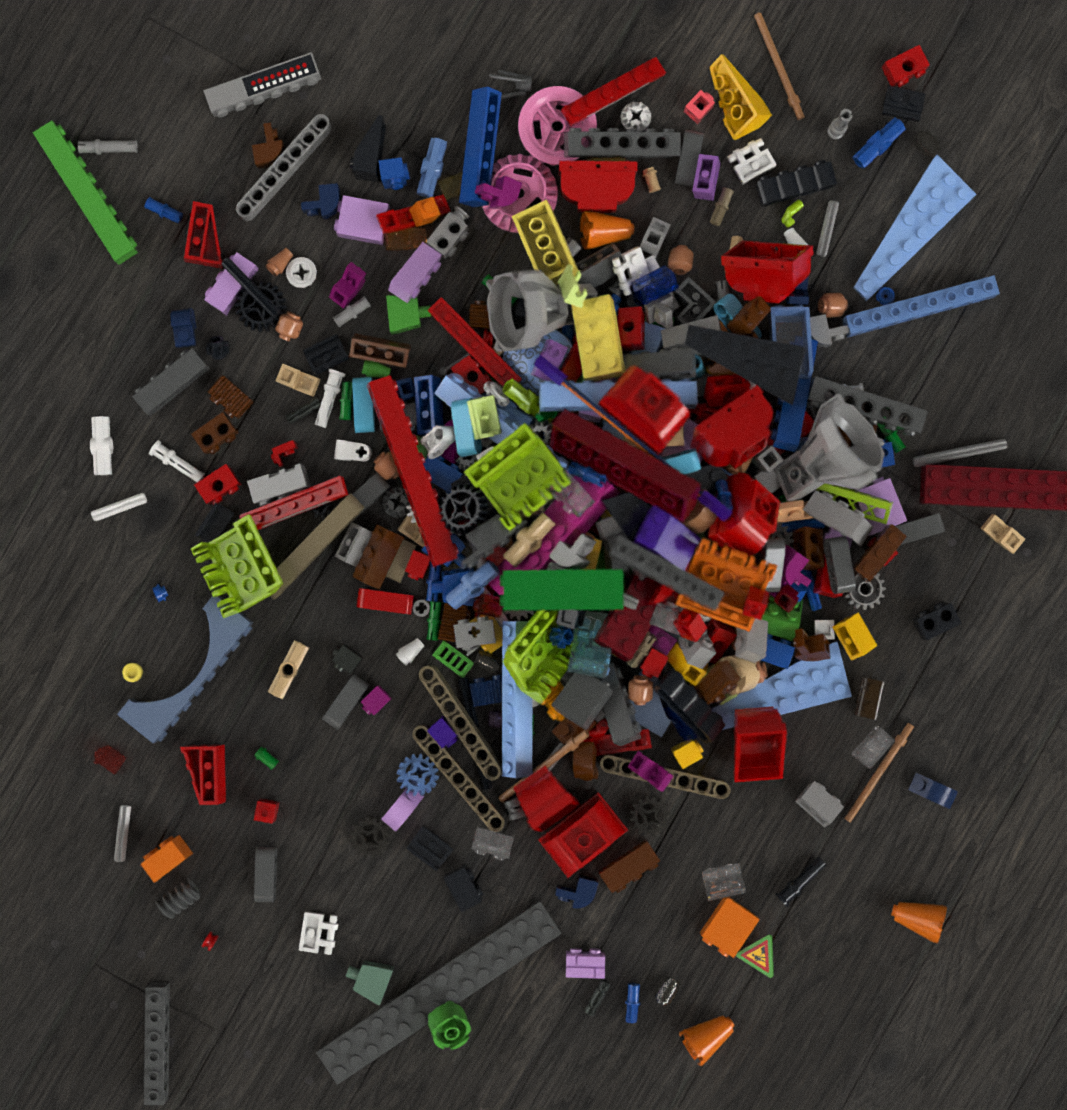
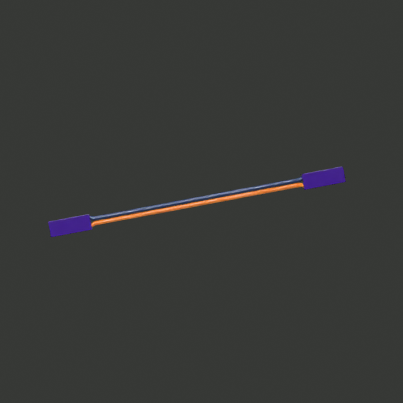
[533,354,732,521]

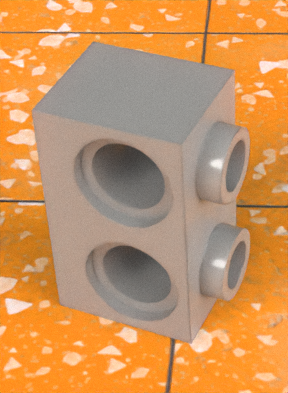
[426,212,469,259]

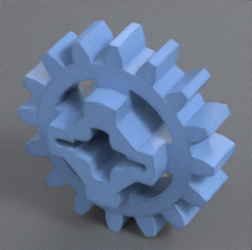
[396,754,439,796]

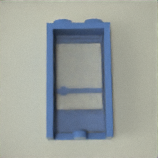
[768,305,813,379]

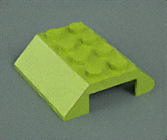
[464,423,572,531]
[191,514,283,618]
[503,610,584,703]

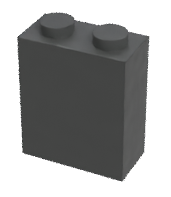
[552,667,613,731]

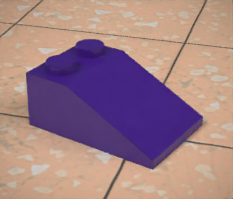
[632,506,701,571]

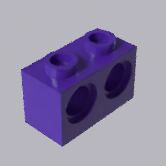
[427,715,458,748]

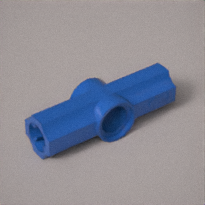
[852,117,906,169]

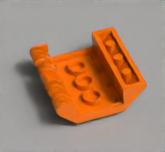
[676,538,777,632]

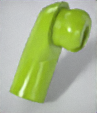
[782,200,803,228]

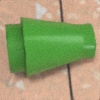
[362,360,391,378]

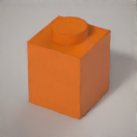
[409,197,440,227]

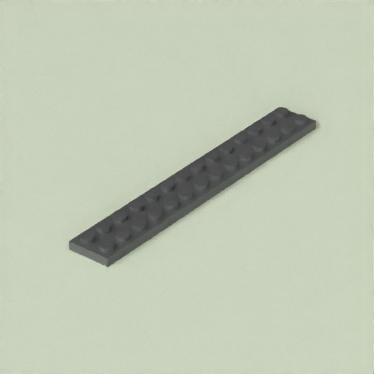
[316,901,562,1085]

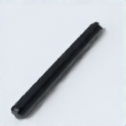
[458,677,492,790]

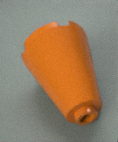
[580,211,634,249]
[891,902,947,944]
[679,1015,734,1066]

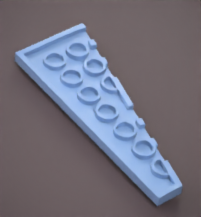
[853,155,977,301]
[711,641,852,730]

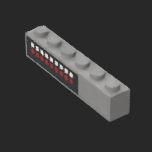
[203,52,322,117]

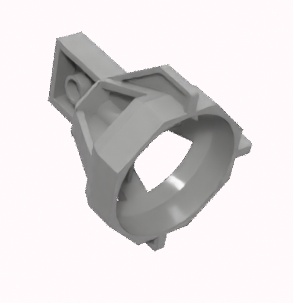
[486,270,598,352]
[774,394,885,501]

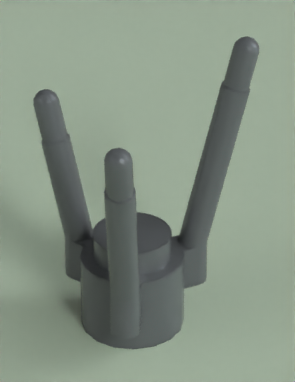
[489,70,532,99]

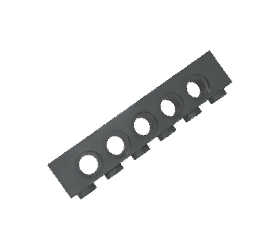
[564,128,681,158]
[807,376,928,437]
[608,536,724,611]
[144,982,170,1105]

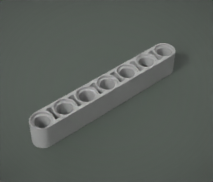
[236,114,332,221]

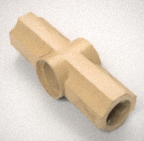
[503,512,555,567]
[268,640,310,699]

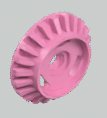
[518,86,597,166]
[482,154,558,233]

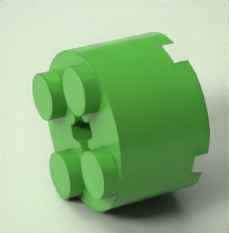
[428,1001,471,1049]

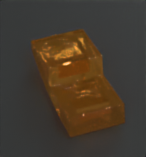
[385,228,427,251]

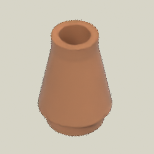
[266,248,293,276]

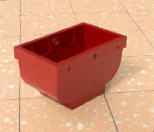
[559,161,637,213]
[721,240,813,303]
[598,366,690,455]
[690,385,773,469]
[708,473,780,558]
[733,707,787,782]
[513,766,581,833]
[538,792,628,878]

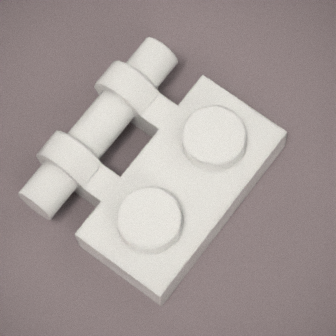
[727,138,777,185]
[612,246,653,296]
[299,911,338,955]

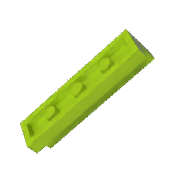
[815,483,893,524]

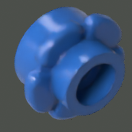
[876,287,895,306]
[152,584,168,602]

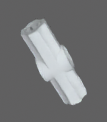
[90,416,113,475]

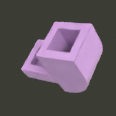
[381,788,424,831]

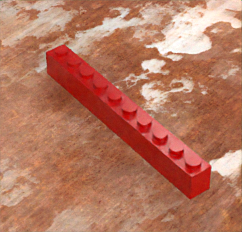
[367,375,459,567]

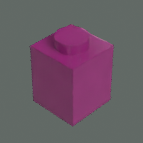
[361,685,392,715]

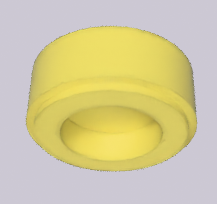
[122,663,143,682]

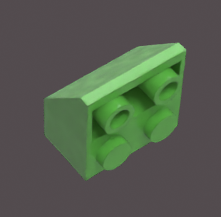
[762,595,803,641]

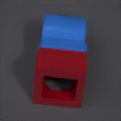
[774,582,808,613]

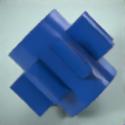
[549,624,573,648]

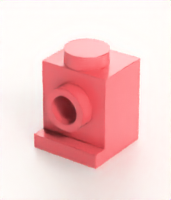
[684,90,715,124]

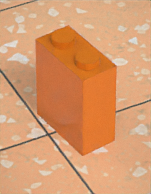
[700,894,760,958]

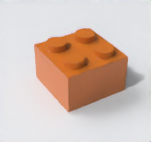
[140,835,193,883]

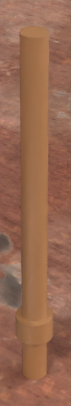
[754,12,805,120]
[844,723,914,823]
[498,730,590,803]

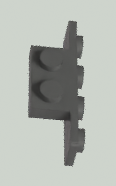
[460,514,528,569]

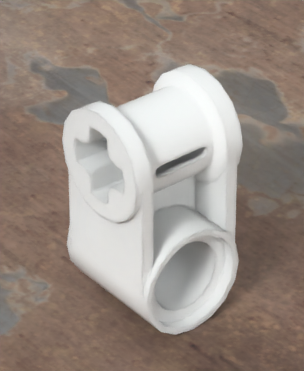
[420,426,456,459]
[334,440,372,462]

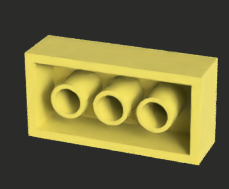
[512,200,578,285]
[571,294,625,382]

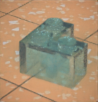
[567,628,611,679]

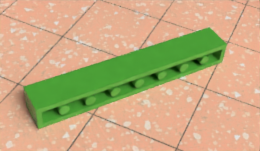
[33,121,138,265]

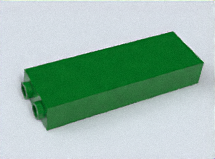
[500,569,624,610]

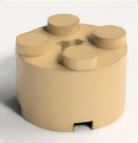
[718,655,760,695]

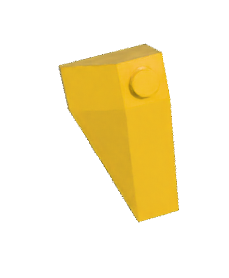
[709,54,772,140]

